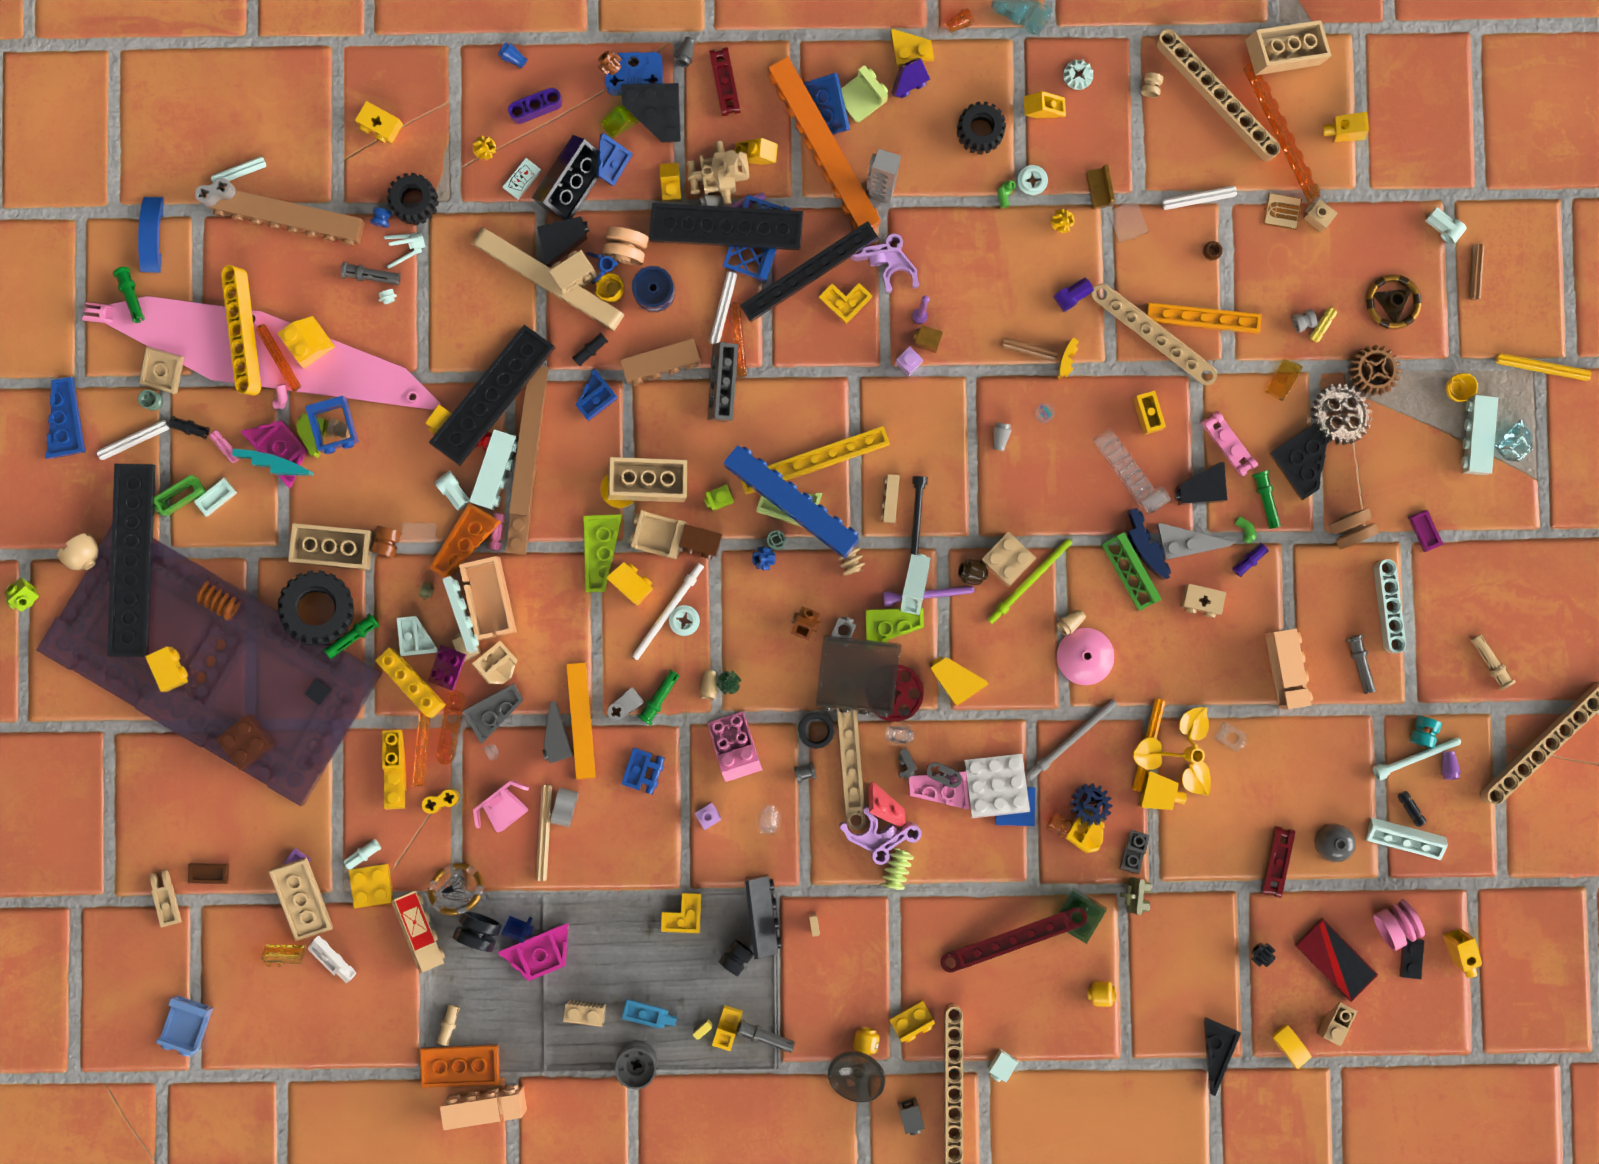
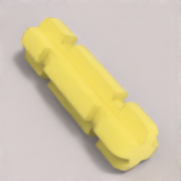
[1309,307,1337,343]

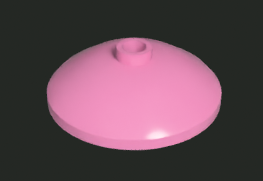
[1056,628,1114,685]

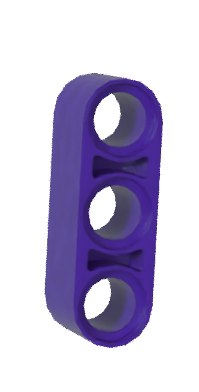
[508,88,563,124]

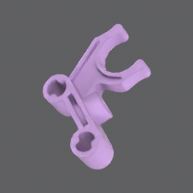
[850,234,919,294]
[839,806,921,865]

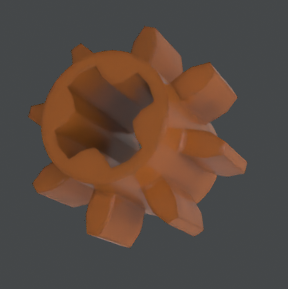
[598,51,622,75]

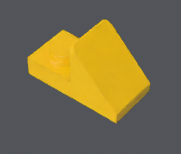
[660,163,682,202]

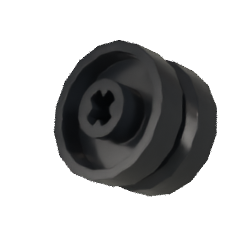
[452,910,502,952]

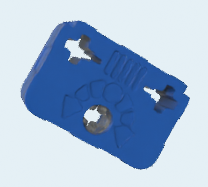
[605,52,663,96]

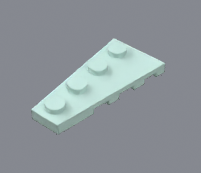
[442,576,479,653]

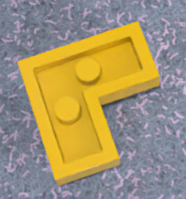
[819,283,873,324]
[661,893,702,933]

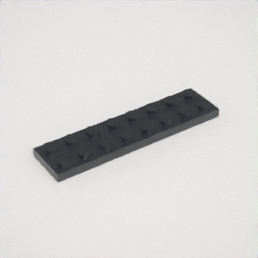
[649,203,804,251]
[429,324,555,466]

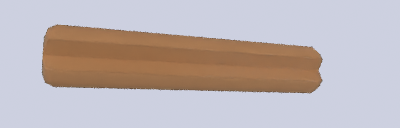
[1469,244,1485,300]
[1002,338,1058,362]

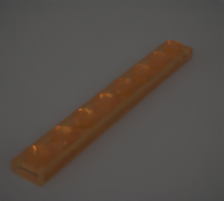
[1243,62,1320,204]

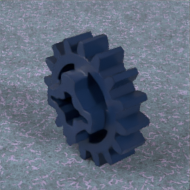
[1069,783,1113,826]

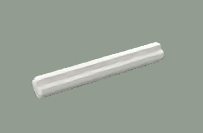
[1162,186,1237,210]
[709,271,737,344]
[96,420,169,460]

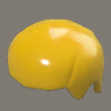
[595,273,624,302]
[1445,373,1478,402]

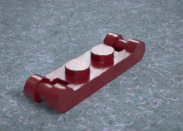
[709,47,741,117]
[1261,826,1295,898]

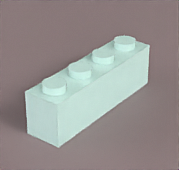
[1461,395,1498,475]
[469,429,518,511]

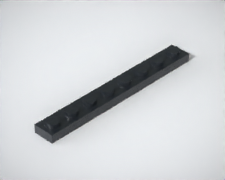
[740,221,879,322]

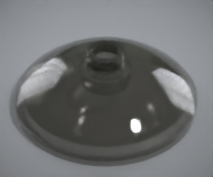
[828,1051,886,1102]

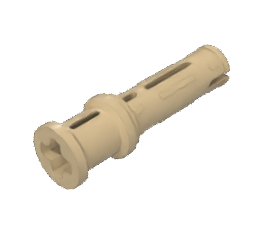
[1470,634,1516,691]

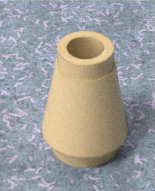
[1057,609,1086,636]
[699,671,718,700]

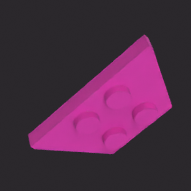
[241,420,308,488]
[498,922,569,981]

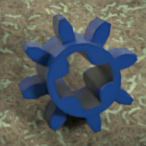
[752,546,776,570]

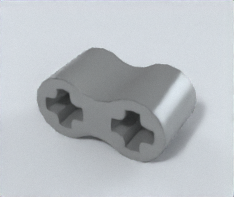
[195,178,236,207]
[550,787,579,828]

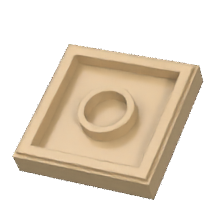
[139,346,184,394]

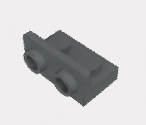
[898,747,917,779]

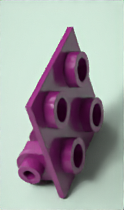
[428,645,467,691]

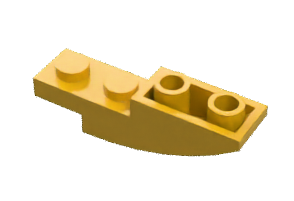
[382,730,407,810]

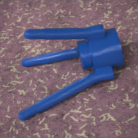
[587,252,618,284]

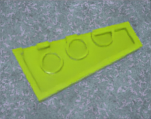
[584,514,623,593]

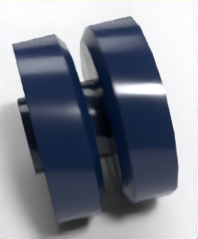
[632,266,675,313]

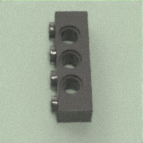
[707,342,738,422]

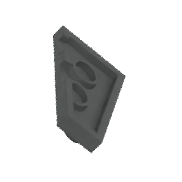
[463,683,524,744]

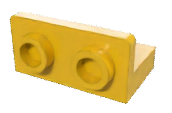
[889,1000,935,1043]

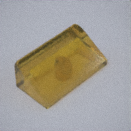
[1265,359,1303,401]

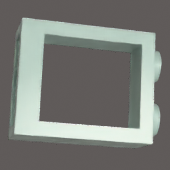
[901,554,930,615]

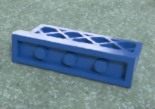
[723,195,791,283]

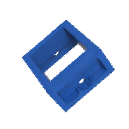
[305,395,359,454]

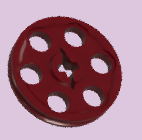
[866,664,924,722]

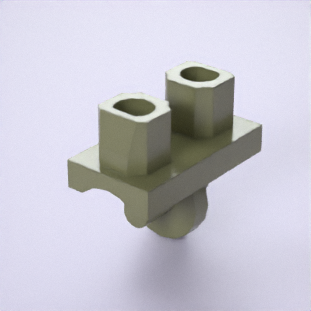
[1120,877,1152,915]

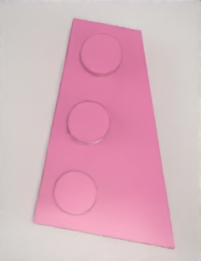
[908,771,970,810]

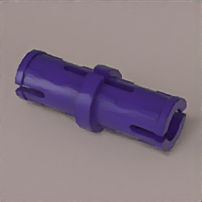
[1232,542,1269,577]

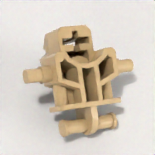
[686,141,750,206]

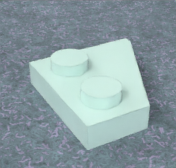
[397,616,438,656]

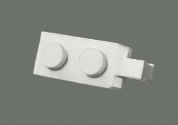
[308,936,357,984]

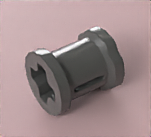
[794,762,817,784]

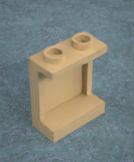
[629,510,687,560]

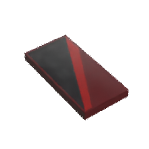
[1295,918,1378,1002]

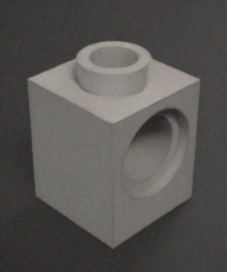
[830,616,856,647]

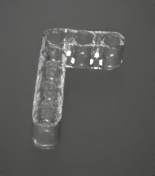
[1093,428,1171,515]

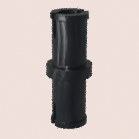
[572,332,609,366]
[168,416,210,439]

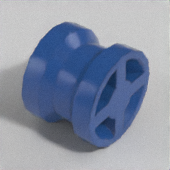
[370,207,392,228]

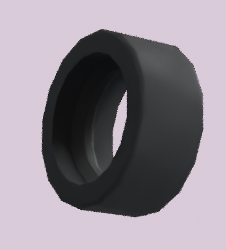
[798,712,835,749]

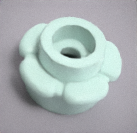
[378,289,397,304]

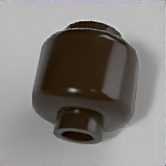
[958,559,988,585]

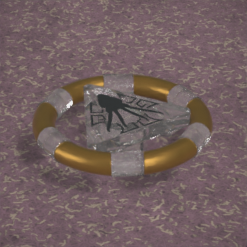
[428,863,484,916]

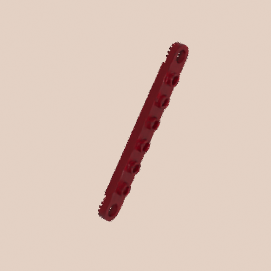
[941,907,1088,973]

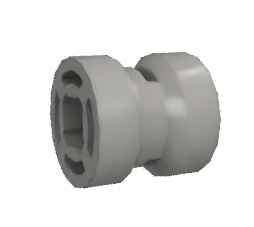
[1291,308,1318,333]

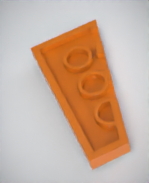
[429,503,501,578]

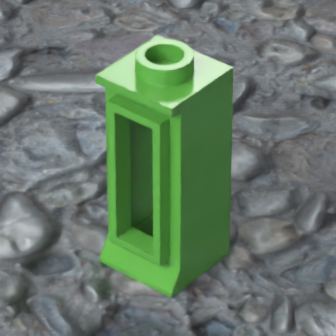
[154,474,206,517]

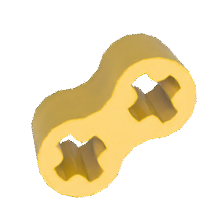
[422,789,461,814]

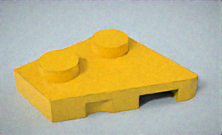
[891,29,934,67]

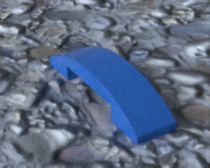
[138,197,164,273]

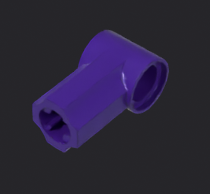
[1053,277,1094,312]

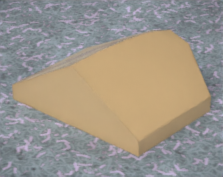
[471,641,517,684]

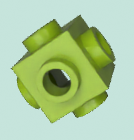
[4,577,39,612]

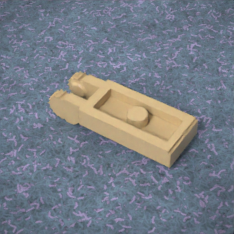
[150,870,182,928]

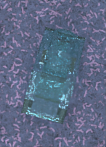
[1495,420,1533,462]

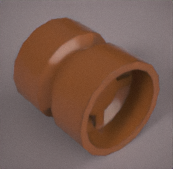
[370,526,402,558]

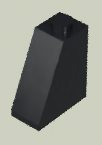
[537,216,590,267]
[1174,462,1228,505]

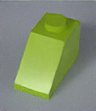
[296,413,329,458]

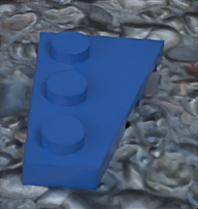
[804,73,850,135]

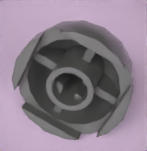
[1315,823,1356,862]

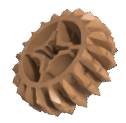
[1348,345,1402,397]

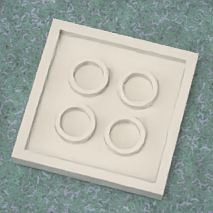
[964,754,1030,818]

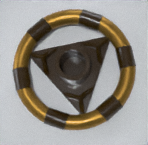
[1366,274,1422,329]

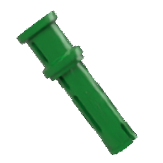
[113,267,145,323]
[1252,470,1281,529]
[323,613,380,659]
[637,669,680,725]

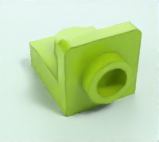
[704,485,734,511]

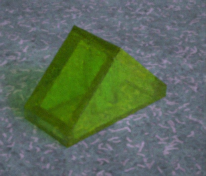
[601,105,640,139]

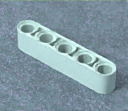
[1374,559,1406,653]

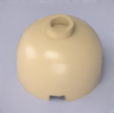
[57,533,99,570]

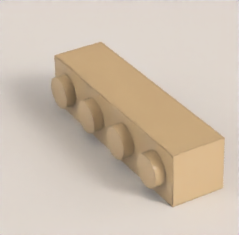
[881,474,900,524]

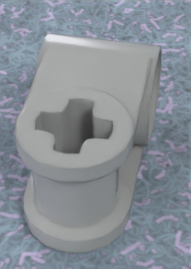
[608,687,644,721]

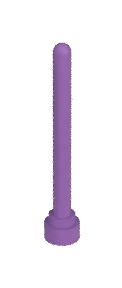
[912,296,929,324]
[883,586,975,607]

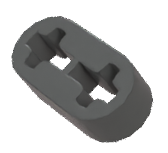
[926,762,962,788]

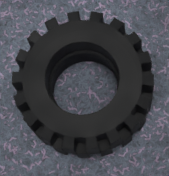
[957,101,1006,154]
[387,173,439,225]

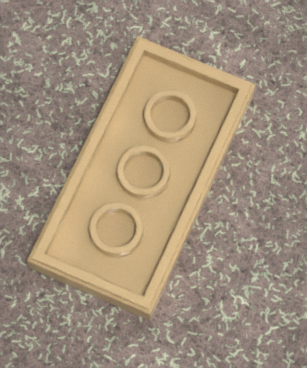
[268,857,333,941]

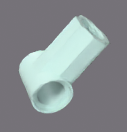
[1425,207,1467,244]
[434,470,470,510]

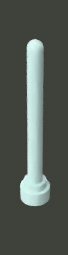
[1373,738,1461,781]

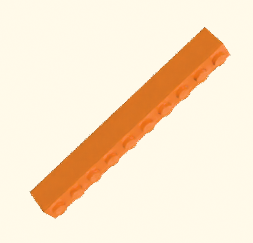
[767,57,881,230]

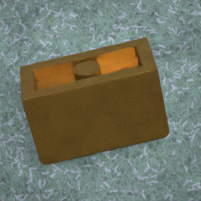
[1086,164,1115,210]

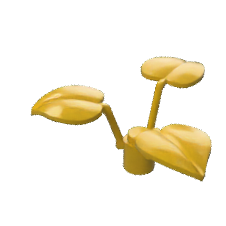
[1133,707,1211,796]

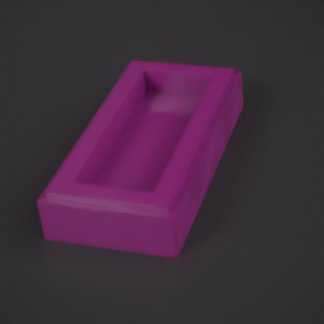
[1408,510,1443,552]

